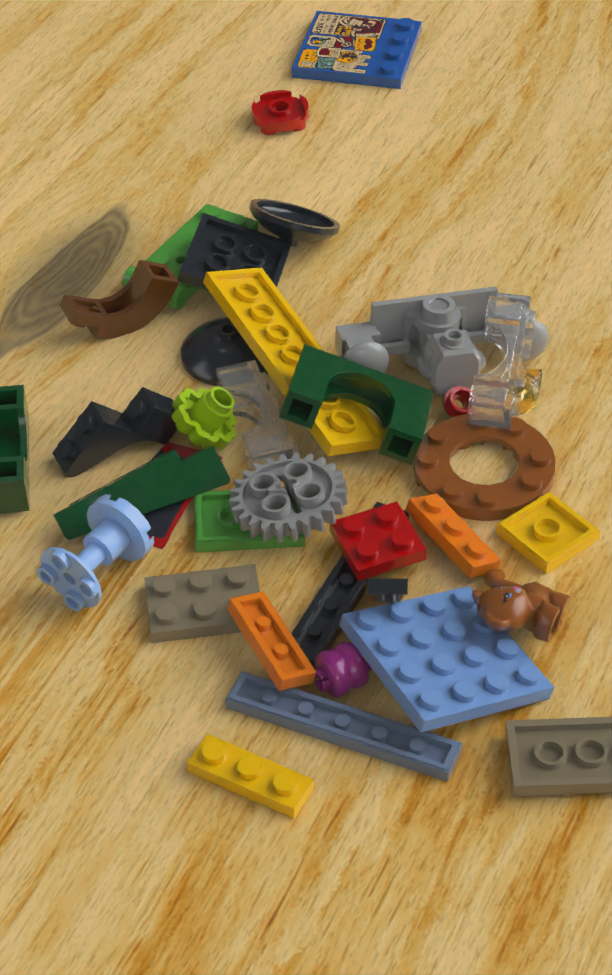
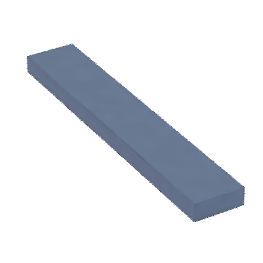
[225,671,462,782]

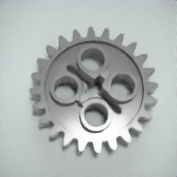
[229,452,348,543]

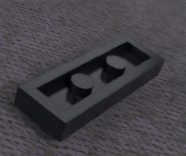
[368,578,408,602]

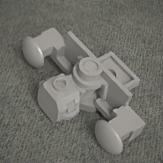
[335,287,549,397]

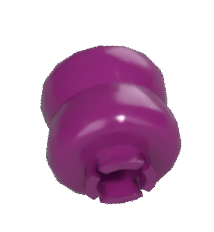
[314,641,372,698]

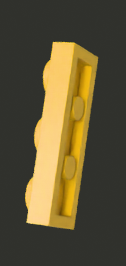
[187,734,314,819]

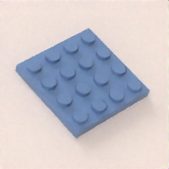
[339,586,554,733]

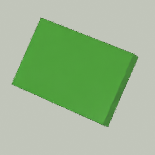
[195,487,305,553]

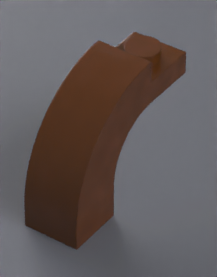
[59,260,179,339]

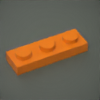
[405,493,501,579]
[227,591,317,691]

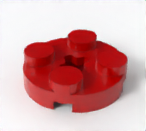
[252,90,309,135]

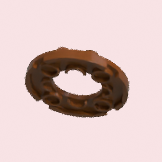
[414,410,556,521]

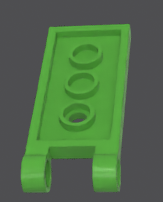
[122,204,258,310]

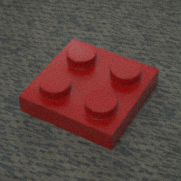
[330,501,427,581]

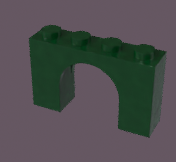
[279,344,434,465]

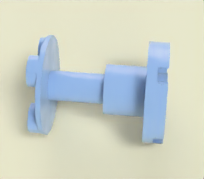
[36,494,154,612]

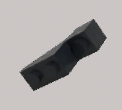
[52,387,178,477]

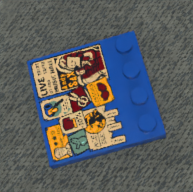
[292,11,422,89]

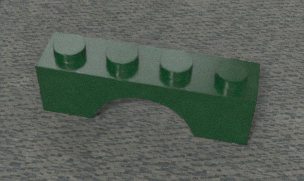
[0,385,30,514]

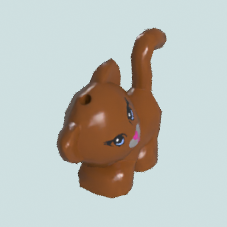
[472,569,570,642]

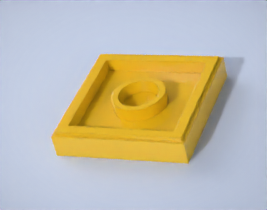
[496,491,600,574]

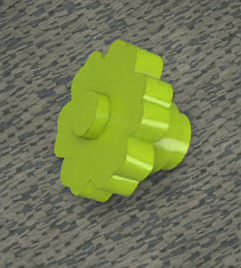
[171,387,237,450]

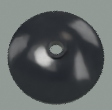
[249,199,340,246]
[181,317,268,387]

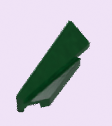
[53,446,231,540]

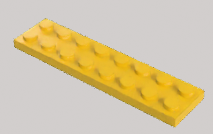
[203,268,384,456]

